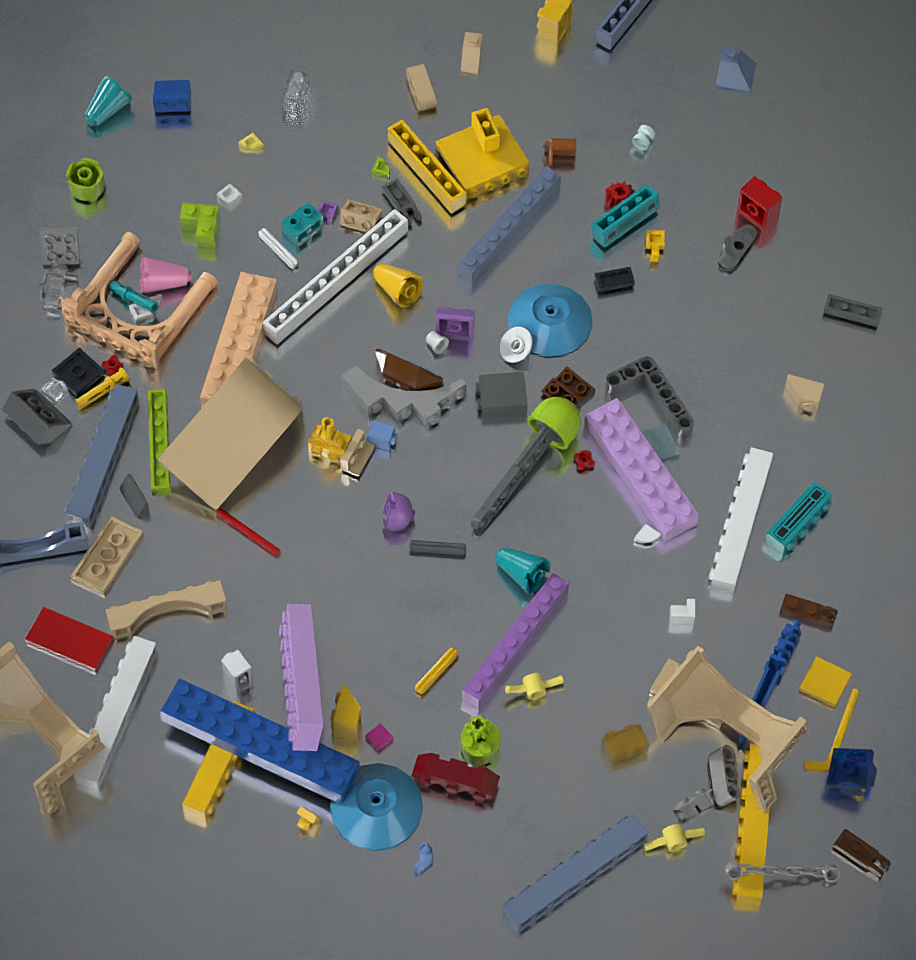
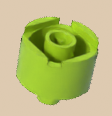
[66,158,105,202]
[461,721,501,766]

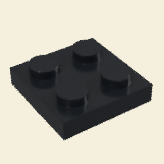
[51,347,105,397]

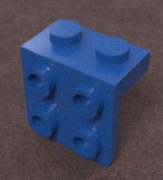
[153,80,190,112]

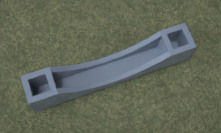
[0,522,88,564]

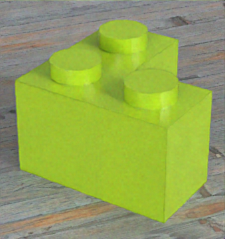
[180,203,220,248]

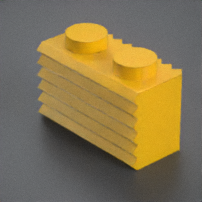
[471,108,500,153]

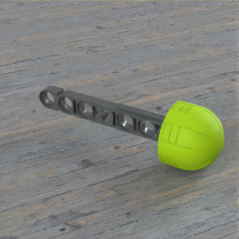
[470,397,581,532]

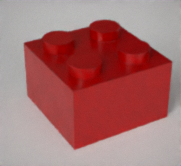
[737,176,782,230]

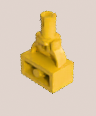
[308,417,352,463]

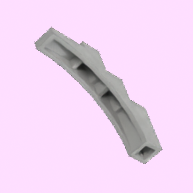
[341,365,467,427]

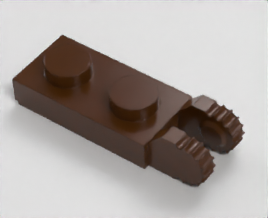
[780,593,838,627]
[833,829,891,878]

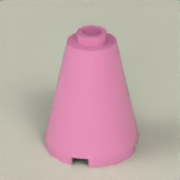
[140,256,191,293]

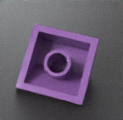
[435,307,475,340]

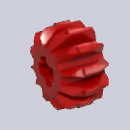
[605,180,635,208]

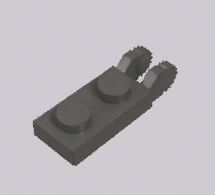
[381,179,422,226]

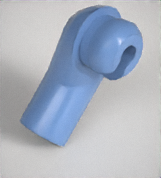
[413,843,433,874]

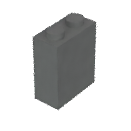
[475,372,528,417]

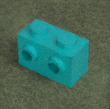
[281,202,324,246]

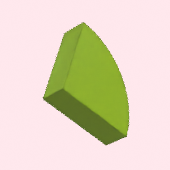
[372,157,390,179]

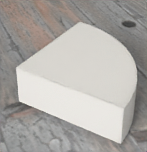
[634,524,661,544]

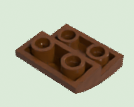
[541,366,596,408]

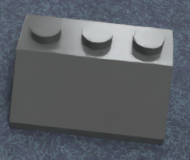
[1,389,73,445]

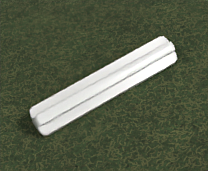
[258,228,299,269]

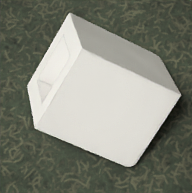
[670,599,695,625]

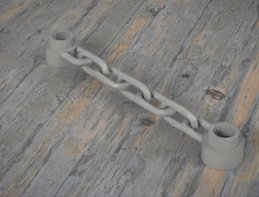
[725,861,840,882]

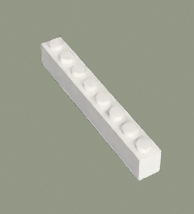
[709,447,773,593]
[73,636,158,790]

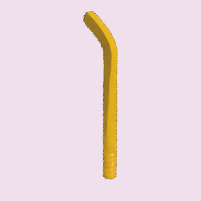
[804,689,860,771]

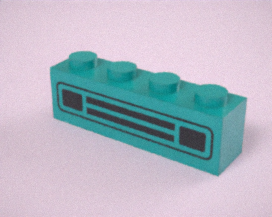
[591,184,660,248]
[765,481,832,555]

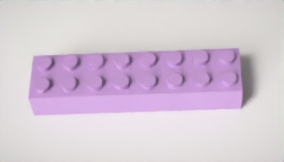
[584,398,699,542]
[279,604,323,751]

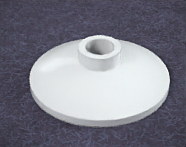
[500,327,533,363]

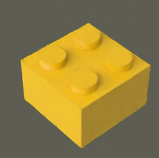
[537,0,574,44]

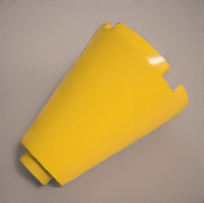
[373,263,424,308]

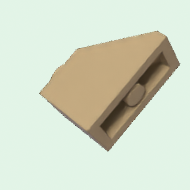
[460,32,483,75]
[785,374,824,412]

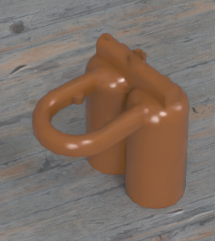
[543,138,576,169]

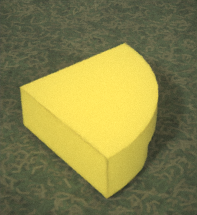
[239,133,264,151]

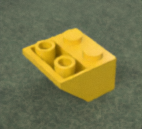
[330,685,362,741]

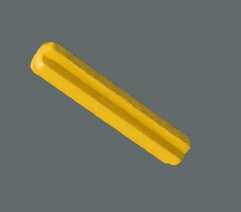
[415,647,459,695]

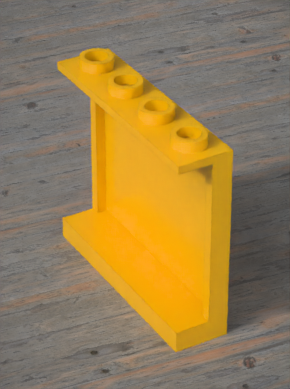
[435,115,530,199]

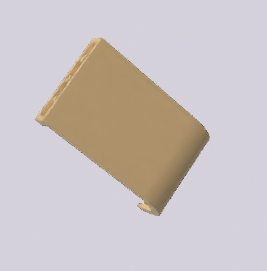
[157,358,304,511]

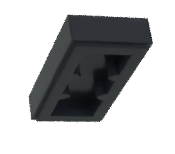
[594,267,635,292]

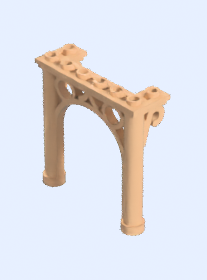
[60,232,218,370]

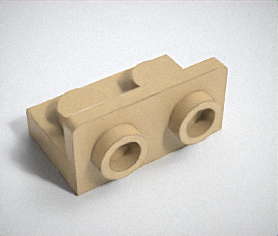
[339,199,382,233]
[341,429,375,476]

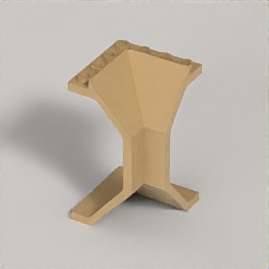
[0,641,106,816]
[647,646,809,814]

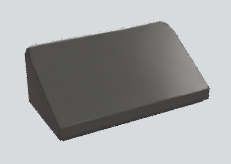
[119,474,149,517]

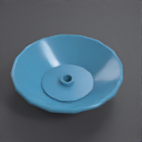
[508,283,593,357]
[330,763,423,850]

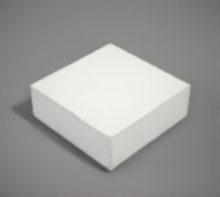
[217,184,243,208]

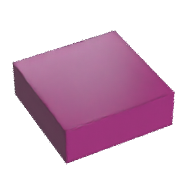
[365,723,394,752]

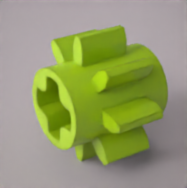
[465,714,490,741]

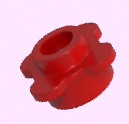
[101,355,124,375]
[573,450,595,470]

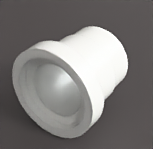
[426,331,449,354]

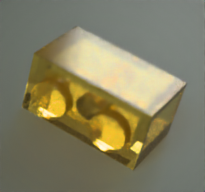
[602,724,649,765]

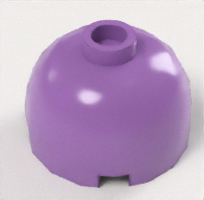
[382,492,415,531]

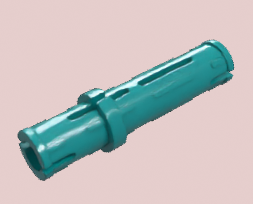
[110,281,159,313]

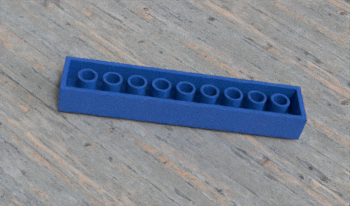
[160,678,360,804]

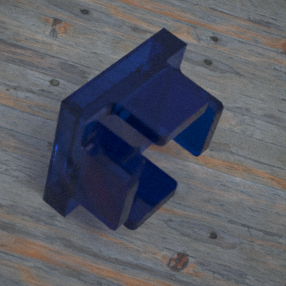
[827,748,877,796]

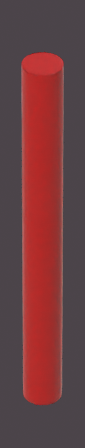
[216,508,281,556]

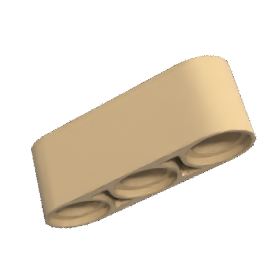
[406,64,437,111]

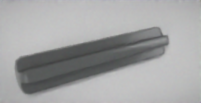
[409,540,466,555]

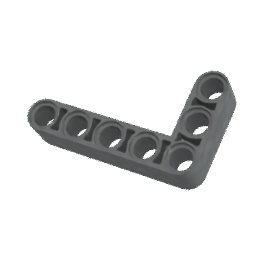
[605,356,694,438]

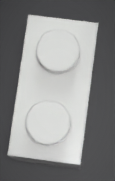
[221,650,253,694]

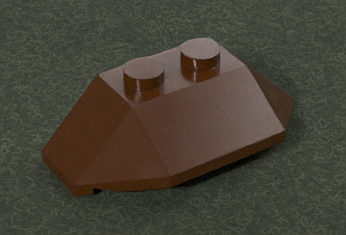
[375,348,444,391]

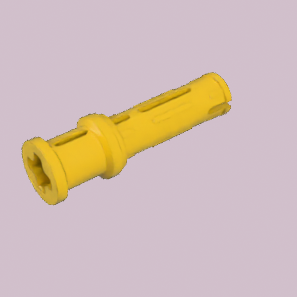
[75,367,130,410]

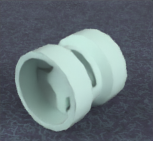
[632,125,656,150]

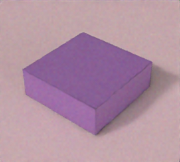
[317,200,339,223]

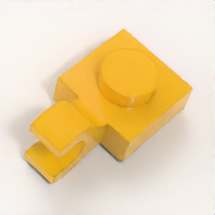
[646,230,665,262]

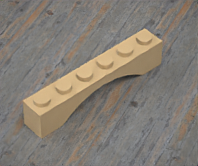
[106,580,227,638]

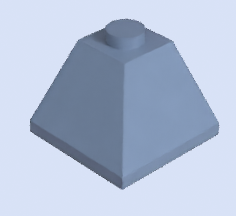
[715,46,757,93]

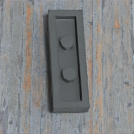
[823,294,883,327]

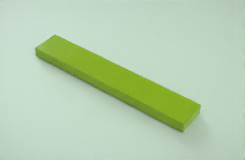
[148,389,171,493]

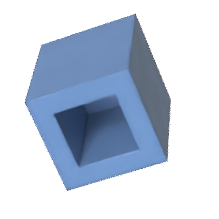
[367,420,397,451]

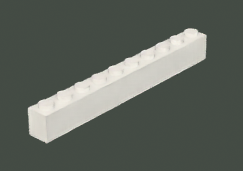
[263,209,408,344]

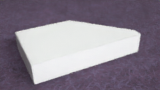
[129,294,162,323]

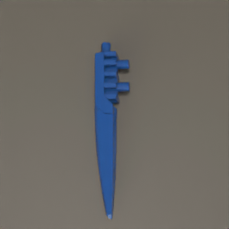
[739,620,802,744]

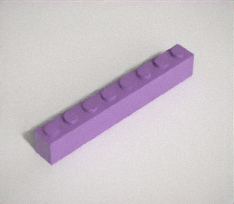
[462,573,569,710]

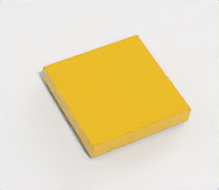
[799,656,852,708]

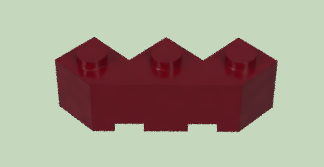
[411,753,500,801]

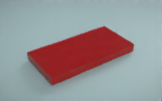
[25,607,114,672]

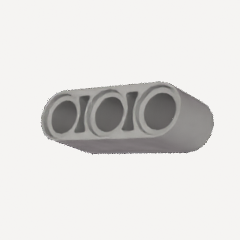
[709,745,741,806]

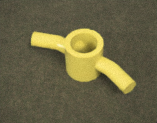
[505,673,564,700]
[644,824,705,851]

